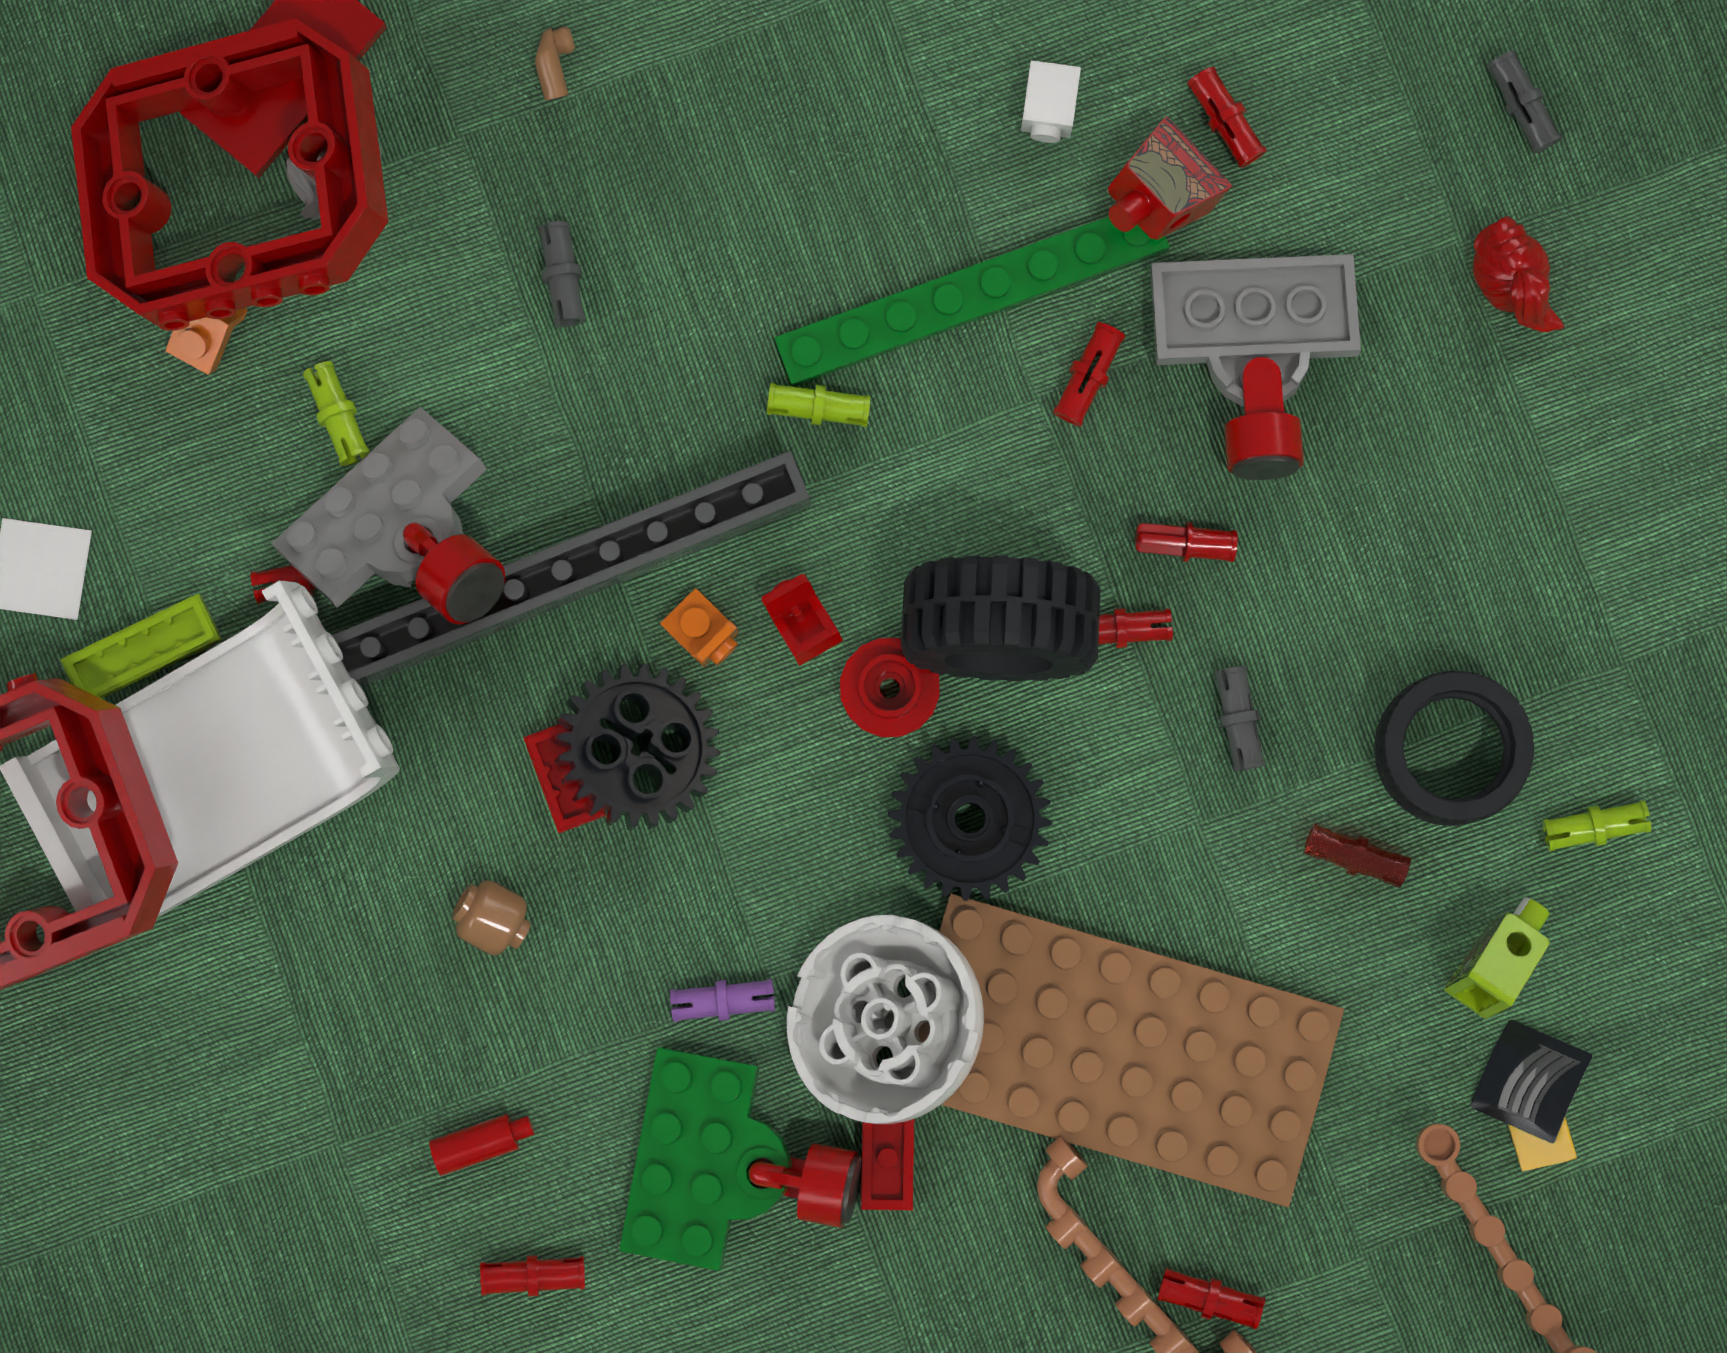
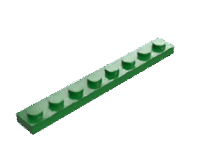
[774,216,1170,387]

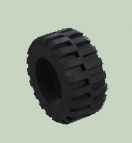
[901,555,1101,682]

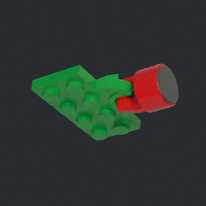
[619,1047,862,1271]

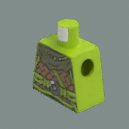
[1443,898,1550,1019]

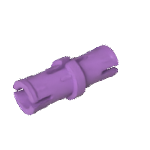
[670,979,775,1022]

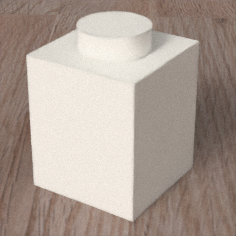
[1021,60,1081,143]

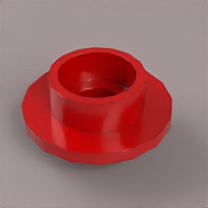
[840,638,940,738]

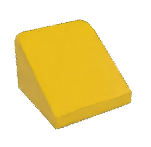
[1507,1118,1577,1172]

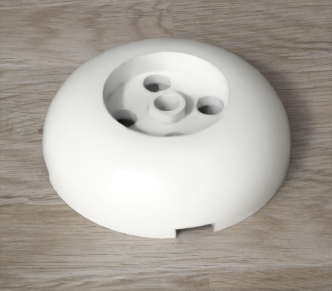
[787,915,984,1124]

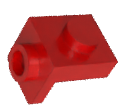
[761,574,843,666]

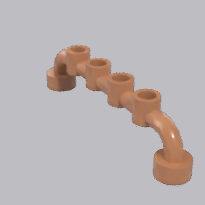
[1415,1123,1597,1353]
[1037,1136,1257,1353]

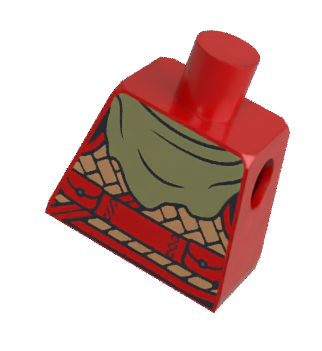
[1108,116,1232,240]

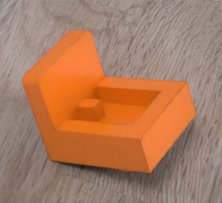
[165,308,248,375]

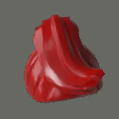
[1473,216,1565,332]

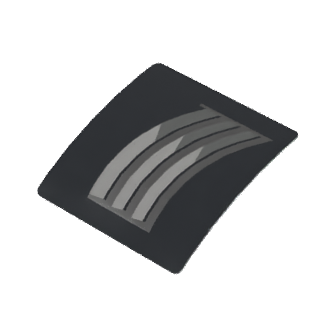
[1471,1020,1593,1143]

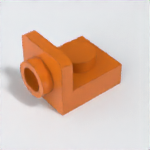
[660,588,739,668]

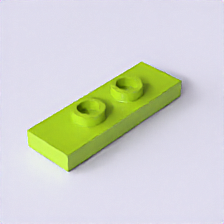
[60,594,223,699]

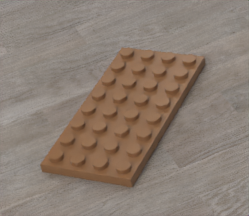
[918,893,1344,1207]

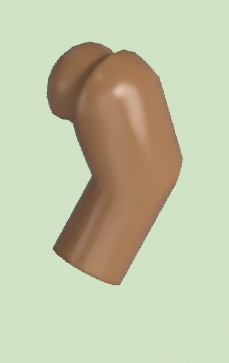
[535,26,575,100]

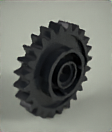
[888,736,1052,901]

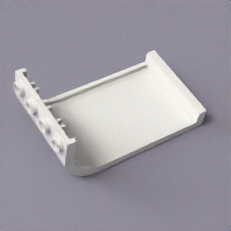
[0,581,400,918]

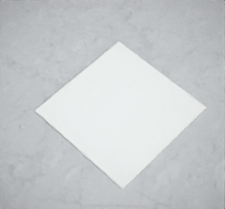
[0,518,92,620]

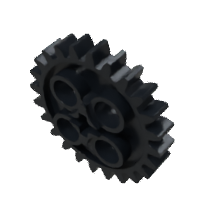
[553,663,721,830]

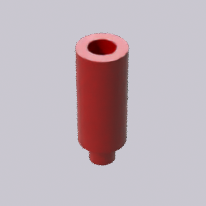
[429,1114,535,1176]

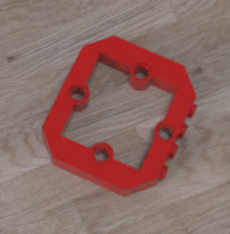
[71,18,389,331]
[0,673,178,990]

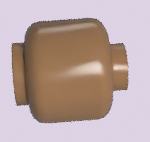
[451,880,531,956]

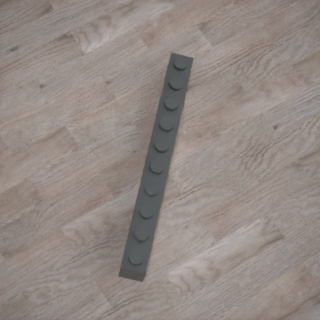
[332,451,811,687]

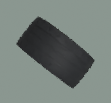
[1374,670,1534,826]

